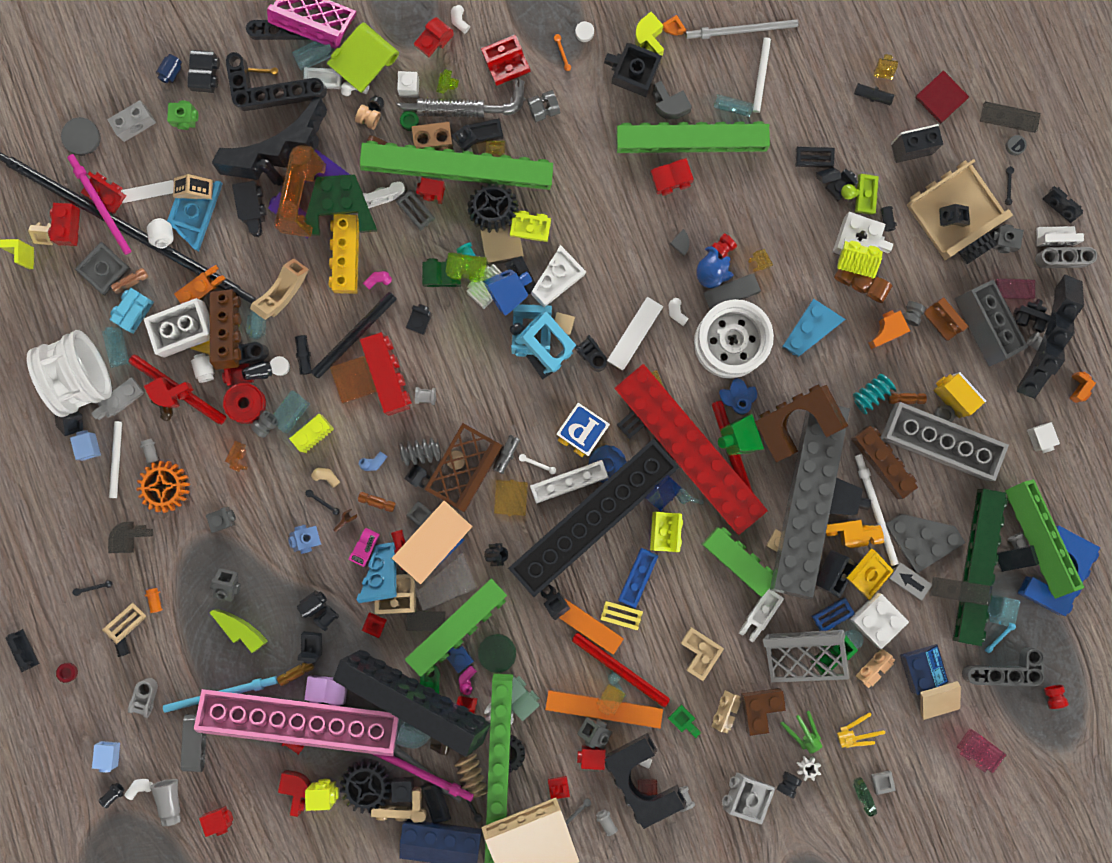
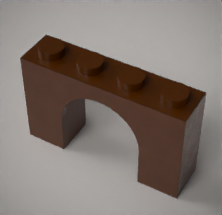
[755,384,848,463]

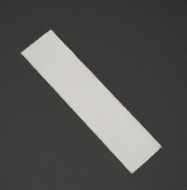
[121,180,174,203]

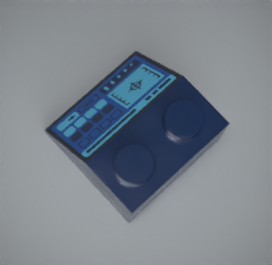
[900,644,949,695]

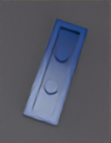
[618,548,659,609]

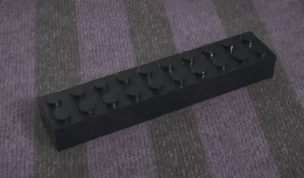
[508,439,679,597]

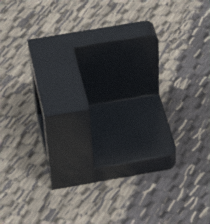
[54,411,84,436]

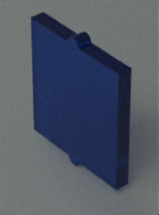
[645,475,683,511]

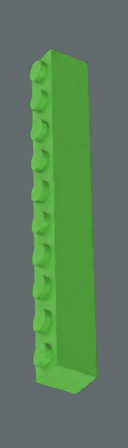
[360,141,553,190]
[485,674,513,863]

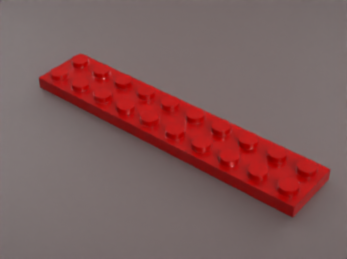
[614,364,768,536]

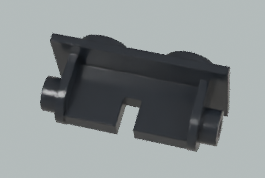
[1042,186,1083,223]
[505,256,536,295]
[5,629,40,673]

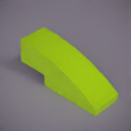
[209,609,268,653]

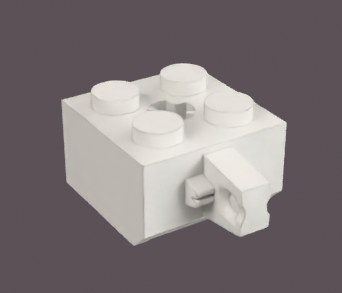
[833,212,893,255]

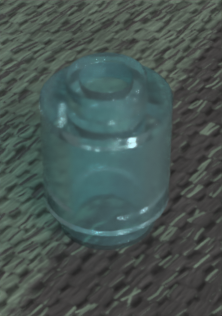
[246,310,267,339]

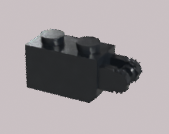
[232,180,267,238]

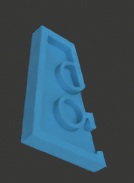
[782,299,846,357]

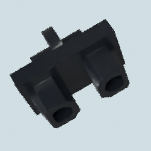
[1014,299,1051,333]

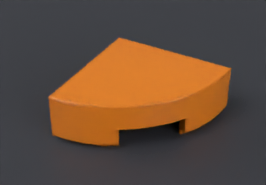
[662,15,687,35]

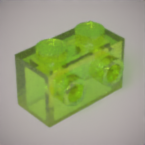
[445,253,488,283]

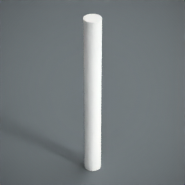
[753,38,771,113]
[109,421,122,498]

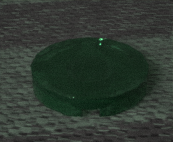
[478,634,517,673]
[853,777,877,817]

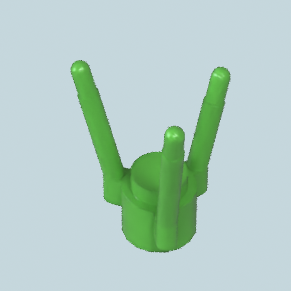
[780,711,822,754]

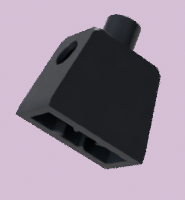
[830,478,871,515]

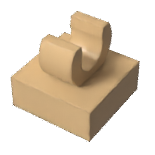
[28,222,54,245]

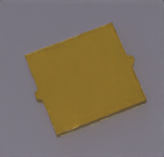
[494,479,528,517]

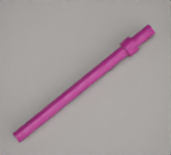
[67,154,131,255]
[372,754,474,802]

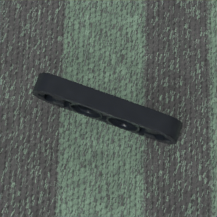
[246,20,314,40]

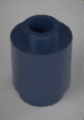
[156,54,182,84]

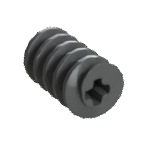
[399,438,441,466]

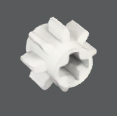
[796,756,821,781]

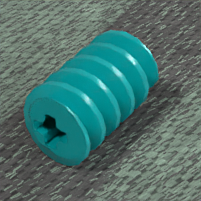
[853,374,897,415]

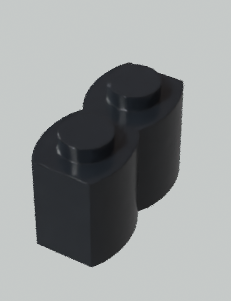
[187,50,220,93]

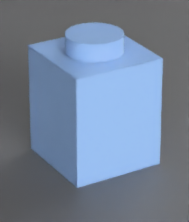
[70,430,101,461]
[92,741,120,773]

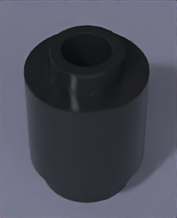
[297,591,327,618]

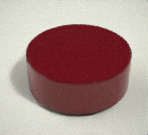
[56,663,78,683]

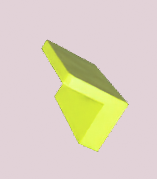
[0,239,34,269]

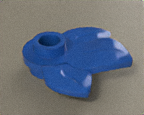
[719,378,757,415]

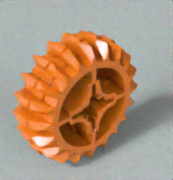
[136,461,190,513]

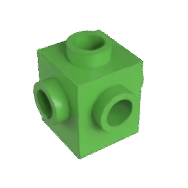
[167,100,199,130]

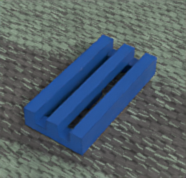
[811,597,855,631]

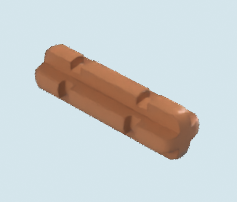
[111,268,148,294]

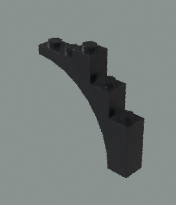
[212,96,327,180]
[1017,274,1084,399]

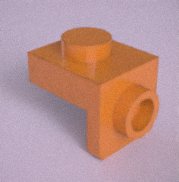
[1069,372,1096,403]

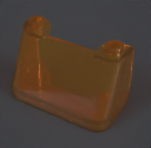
[274,145,326,237]

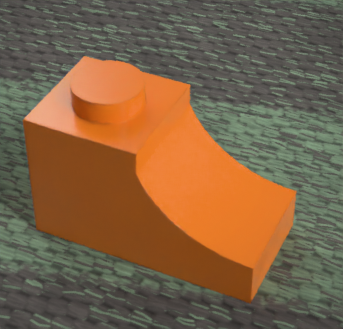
[868,310,910,349]

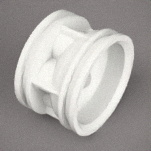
[27,330,112,417]

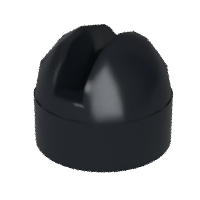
[368,95,384,112]

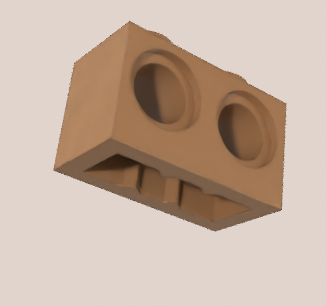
[412,122,453,151]

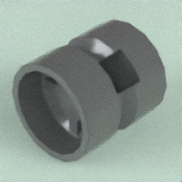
[527,90,560,123]

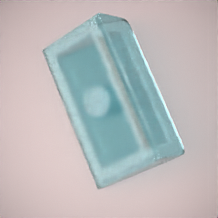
[714,94,754,117]

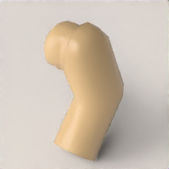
[311,468,340,488]

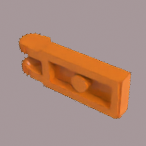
[174,265,226,304]

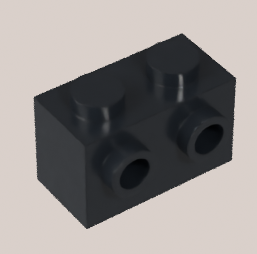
[816,550,858,598]

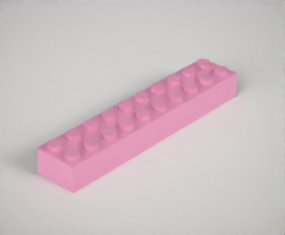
[194,689,399,756]

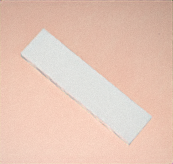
[607,297,663,371]
[530,460,609,504]

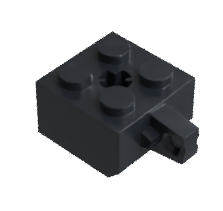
[604,43,662,97]

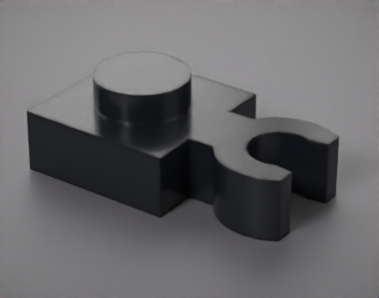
[540,585,570,620]

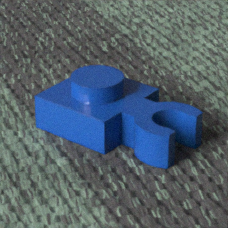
[447,646,474,673]

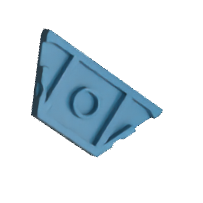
[167,181,223,252]

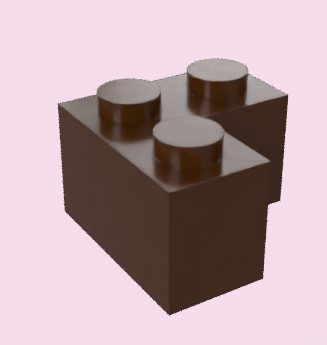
[741,688,786,736]

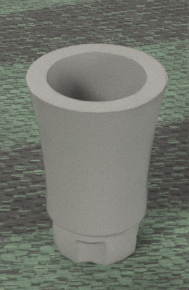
[150,779,181,826]

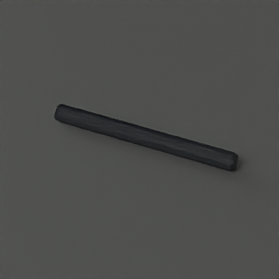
[311,292,397,378]

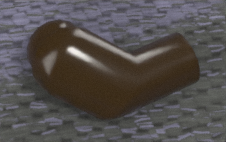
[151,400,173,421]

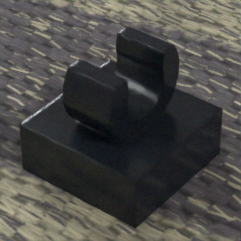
[451,124,478,151]
[404,464,430,488]

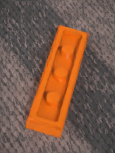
[559,598,624,655]

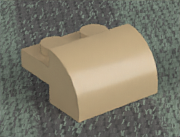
[375,574,416,614]

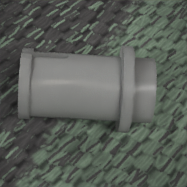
[140,438,159,464]
[596,809,618,836]

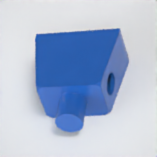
[483,270,532,316]

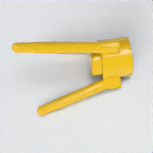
[837,713,885,749]

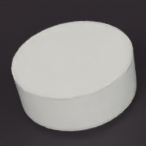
[575,21,594,42]
[270,356,290,376]

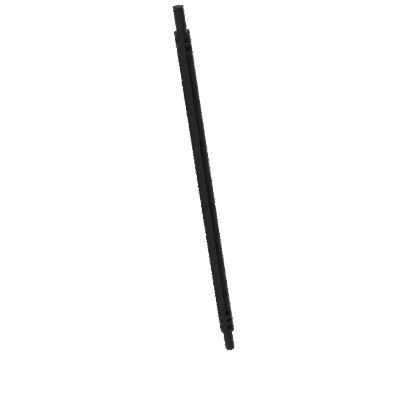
[0,152,256,304]

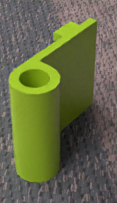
[327,22,399,93]

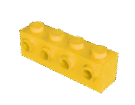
[329,214,359,294]

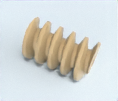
[454,753,488,798]

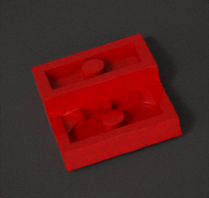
[481,35,531,86]

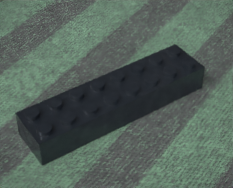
[333,650,491,757]

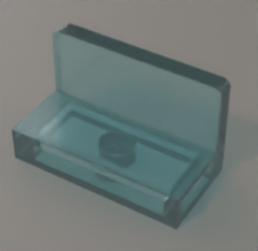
[292,41,333,71]
[273,390,311,434]

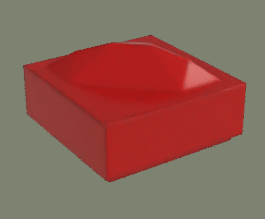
[361,612,387,638]

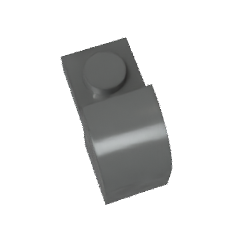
[652,81,692,120]

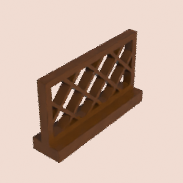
[424,423,503,512]

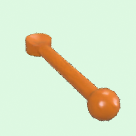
[554,34,571,71]

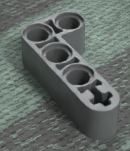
[962,647,1044,686]

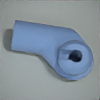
[358,451,387,471]

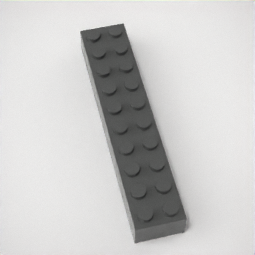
[770,406,850,599]

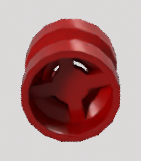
[711,233,737,259]
[1044,685,1069,709]

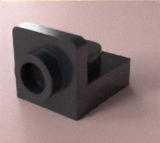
[825,169,858,201]
[939,204,970,227]
[406,304,432,335]

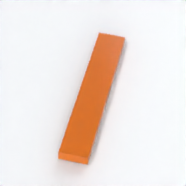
[545,690,663,729]

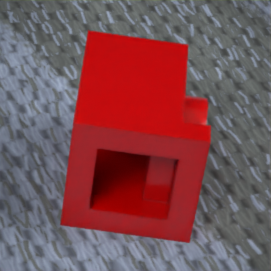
[416,177,446,204]

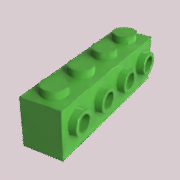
[701,527,773,597]

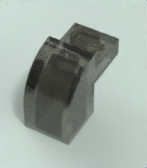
[108,522,153,553]

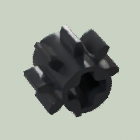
[484,543,508,567]

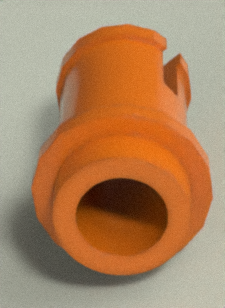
[145,588,163,613]

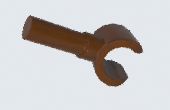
[333,509,357,533]

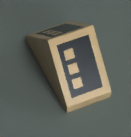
[173,174,213,199]

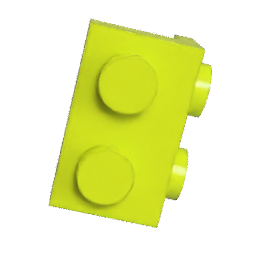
[650,512,683,552]

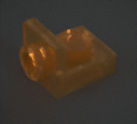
[225,441,248,472]

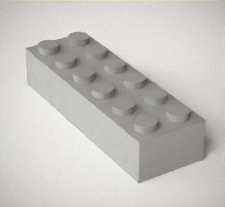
[881,402,1009,482]

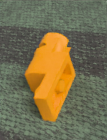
[826,520,884,548]

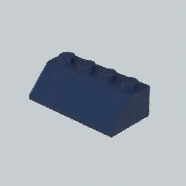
[399,819,482,863]

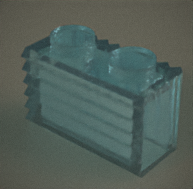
[987,595,1021,627]

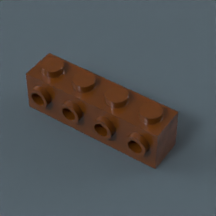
[210,289,241,370]
[850,426,918,499]

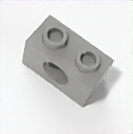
[107,100,156,142]

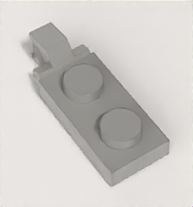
[91,377,144,420]

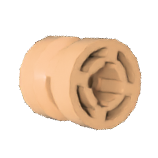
[355,105,381,130]

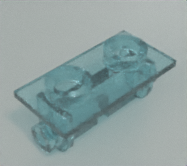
[102,327,130,368]

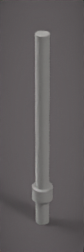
[686,19,798,39]

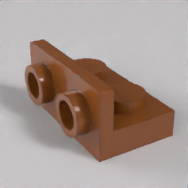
[924,297,969,341]

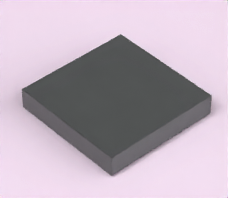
[75,242,130,296]

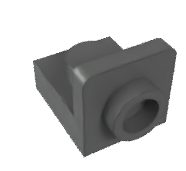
[206,507,236,533]

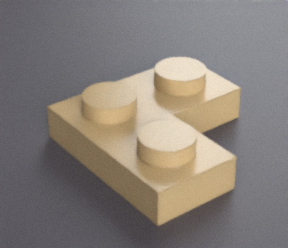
[681,627,724,681]

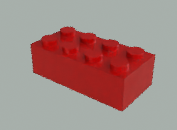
[360,332,412,416]

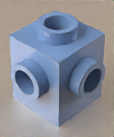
[288,525,321,554]

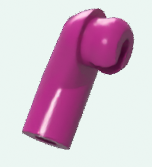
[363,271,392,290]
[458,665,477,695]

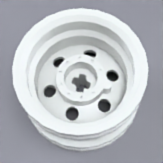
[694,299,774,379]

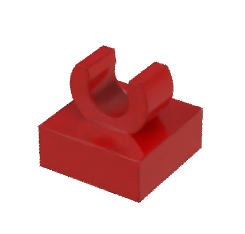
[548,776,570,799]

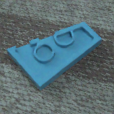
[356,542,397,603]

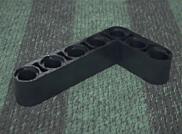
[226,52,327,111]

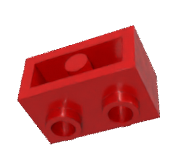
[48,203,80,246]

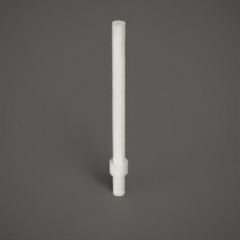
[855,454,899,566]

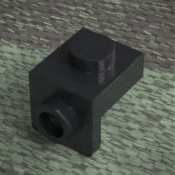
[298,631,322,664]

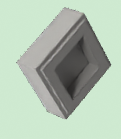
[871,770,896,795]

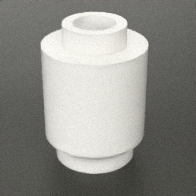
[191,353,215,383]

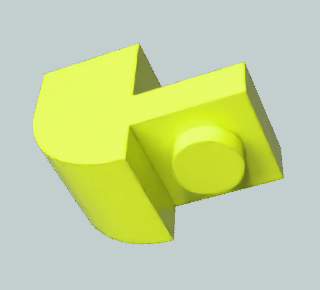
[635,12,664,56]

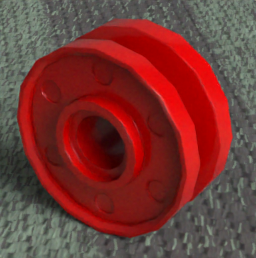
[223,383,267,424]

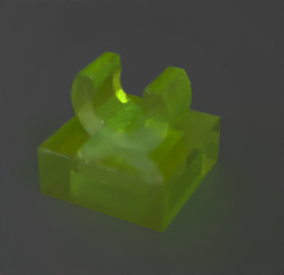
[436,69,459,94]

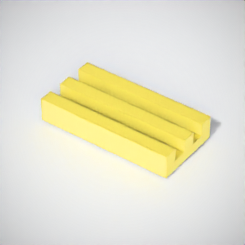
[601,601,643,630]

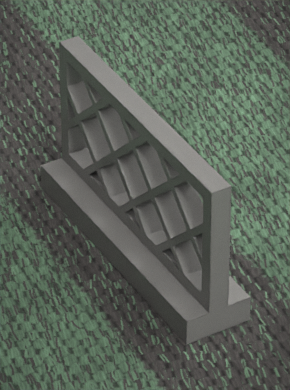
[763,630,850,683]

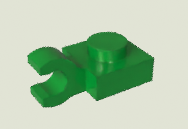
[668,704,701,738]

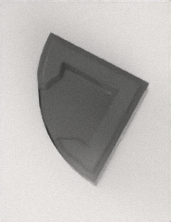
[670,229,689,256]

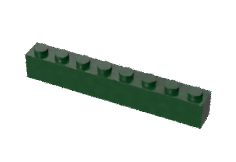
[953,489,1008,646]

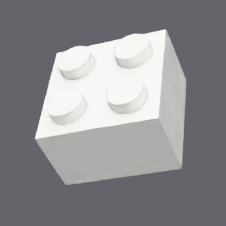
[849,593,909,649]

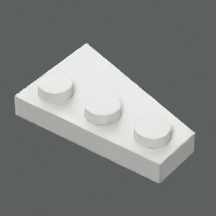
[531,245,586,307]

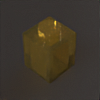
[597,683,626,715]

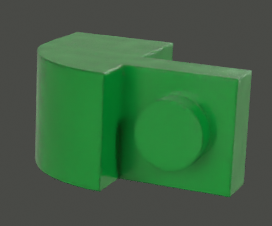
[810,635,858,675]

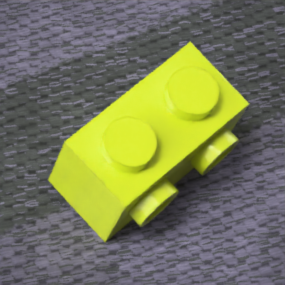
[305,779,339,811]

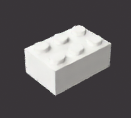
[144,298,210,358]

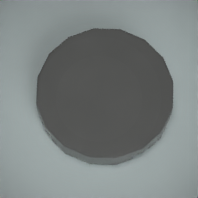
[61,117,101,156]

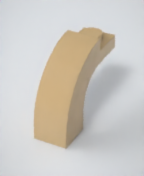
[250,258,309,320]

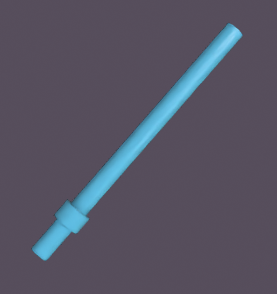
[163,676,278,713]

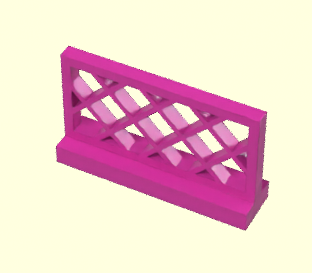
[267,0,356,49]

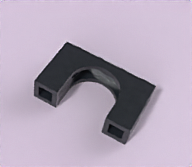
[604,733,687,829]

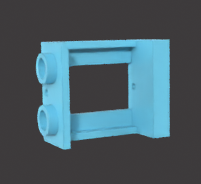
[511,304,552,357]
[514,311,576,374]

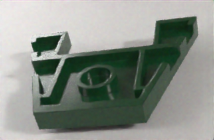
[301,174,377,237]

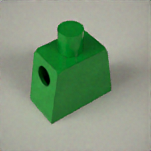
[718,414,764,455]

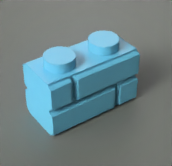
[109,287,154,334]

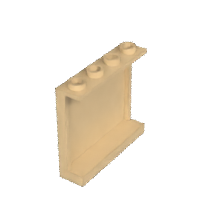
[907,159,1013,260]
[481,798,579,863]

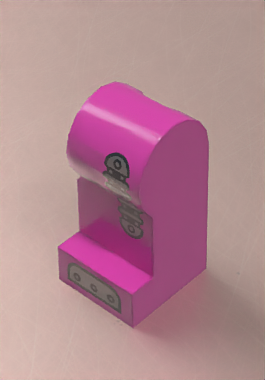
[348,528,380,567]

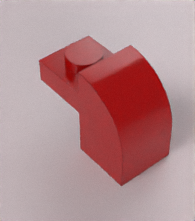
[414,17,454,57]
[144,377,194,408]
[278,770,311,817]

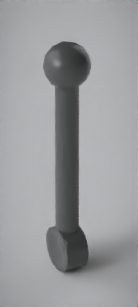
[565,798,591,826]

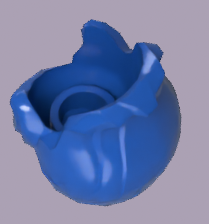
[696,246,734,289]

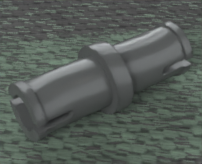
[492,435,521,474]

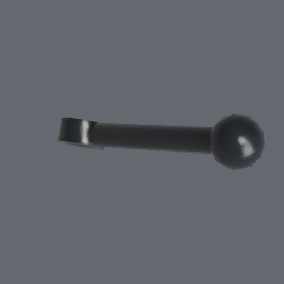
[1005,166,1014,205]
[305,490,340,515]
[72,580,112,596]
[461,785,482,822]

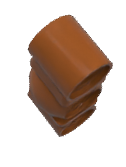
[834,269,893,303]

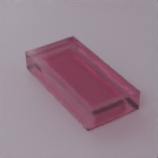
[995,279,1035,300]

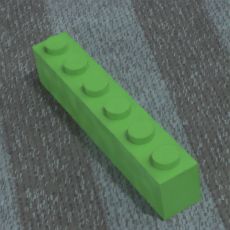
[1005,479,1084,599]
[405,578,507,677]

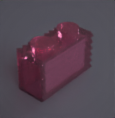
[957,729,1006,773]

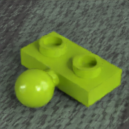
[841,174,879,215]

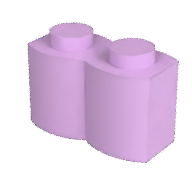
[305,675,347,706]

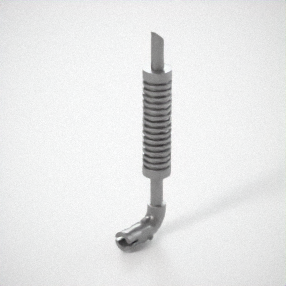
[396,80,526,118]

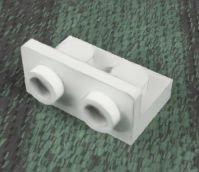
[1036,226,1084,247]

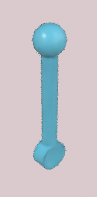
[985,623,1016,654]

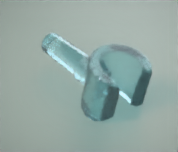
[676,488,704,505]
[608,671,627,698]

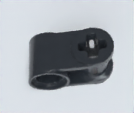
[574,335,607,372]
[239,342,269,365]

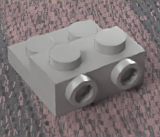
[722,772,776,825]

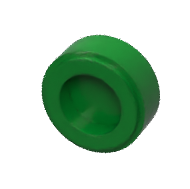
[400,111,419,131]

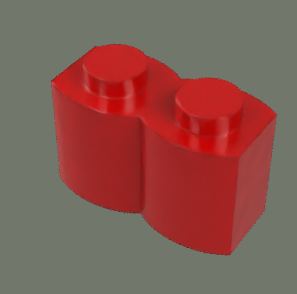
[650,158,694,196]

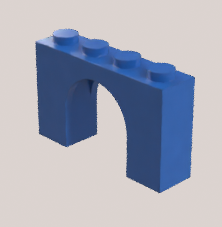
[1018,525,1101,616]

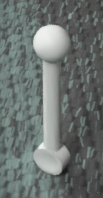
[519,454,556,474]

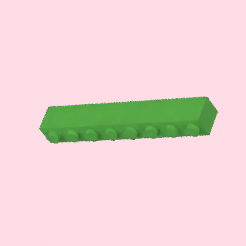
[616,121,770,153]

